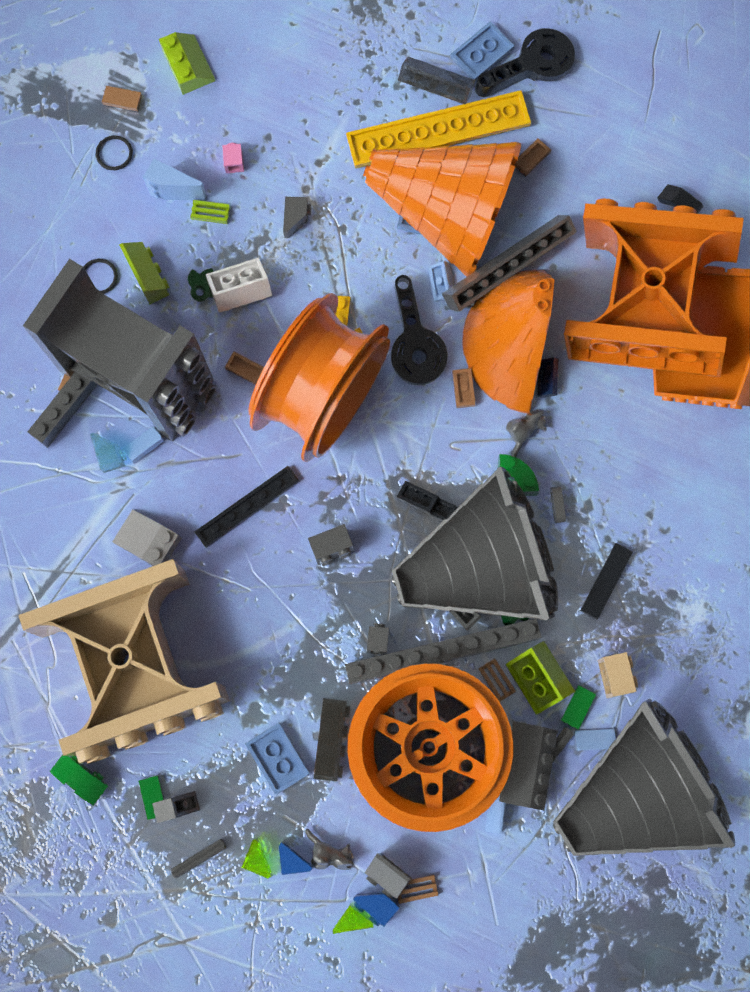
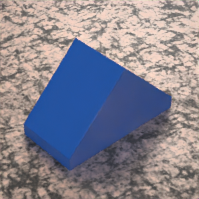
[279,841,313,875]

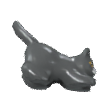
[506,409,547,457]
[305,829,354,870]

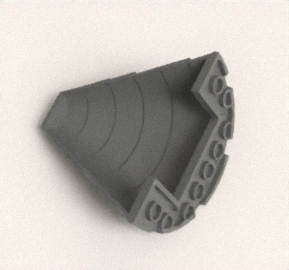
[392,467,558,620]
[553,699,735,856]

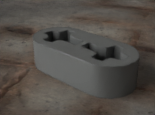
[550,486,566,523]

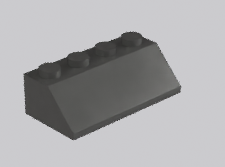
[499,721,558,811]

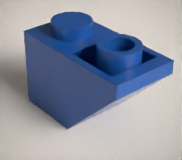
[353,892,400,927]

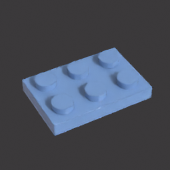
[450,21,514,82]
[245,723,310,795]

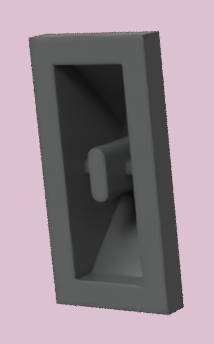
[450,610,481,631]

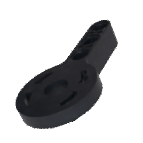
[475,28,575,97]
[391,275,448,385]

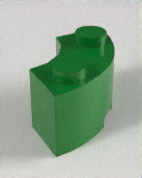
[498,454,539,496]
[49,754,108,806]

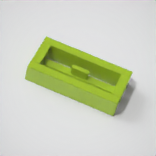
[190,200,230,224]

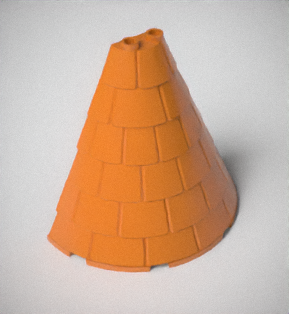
[363,142,521,277]
[462,270,555,414]

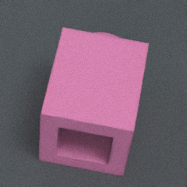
[222,143,244,173]

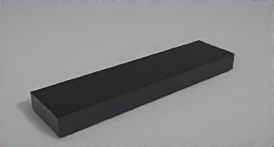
[580,543,633,620]

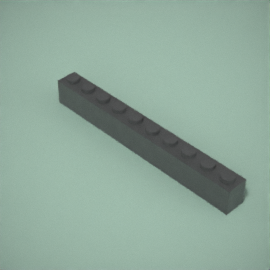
[345,619,542,685]

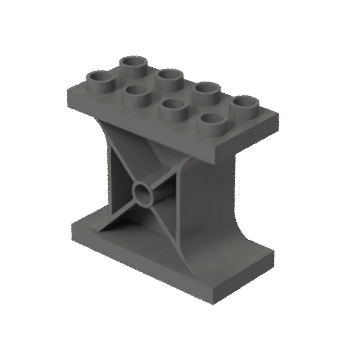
[23,258,216,441]

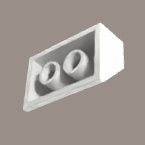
[206,257,272,313]

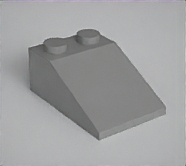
[112,509,182,566]

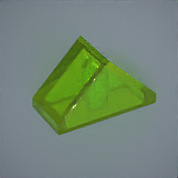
[241,838,273,879]
[333,904,374,934]

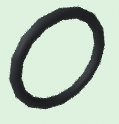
[95,135,133,171]
[83,258,118,294]

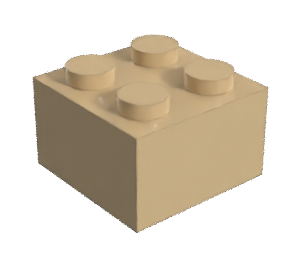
[597,652,638,698]

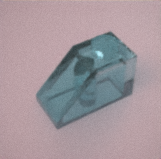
[90,433,127,473]

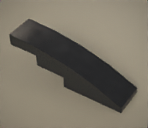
[397,481,458,522]

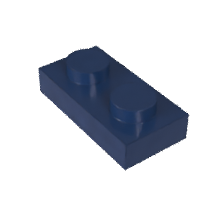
[538,357,559,398]

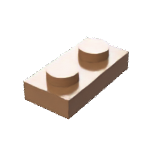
[452,368,475,408]

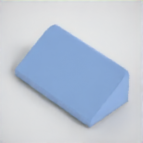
[428,261,454,302]
[123,426,164,464]
[574,729,616,751]
[486,795,506,834]

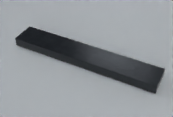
[194,466,299,548]

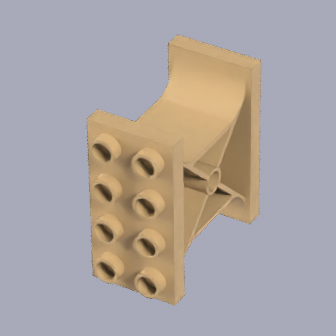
[18,559,230,764]

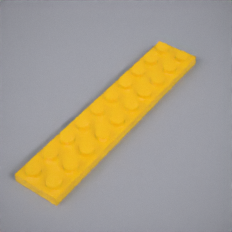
[346,90,531,169]

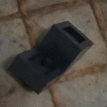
[657,184,703,214]

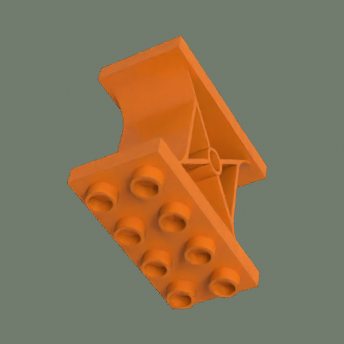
[564,198,744,377]

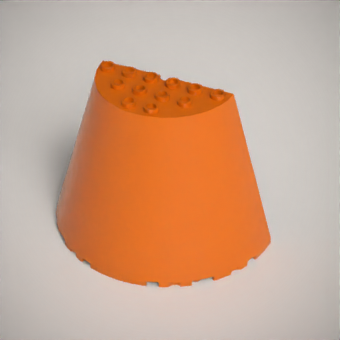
[653,266,750,409]

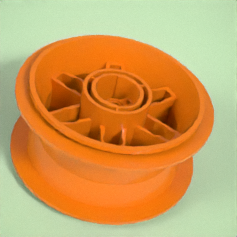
[248,293,390,462]
[347,664,513,832]

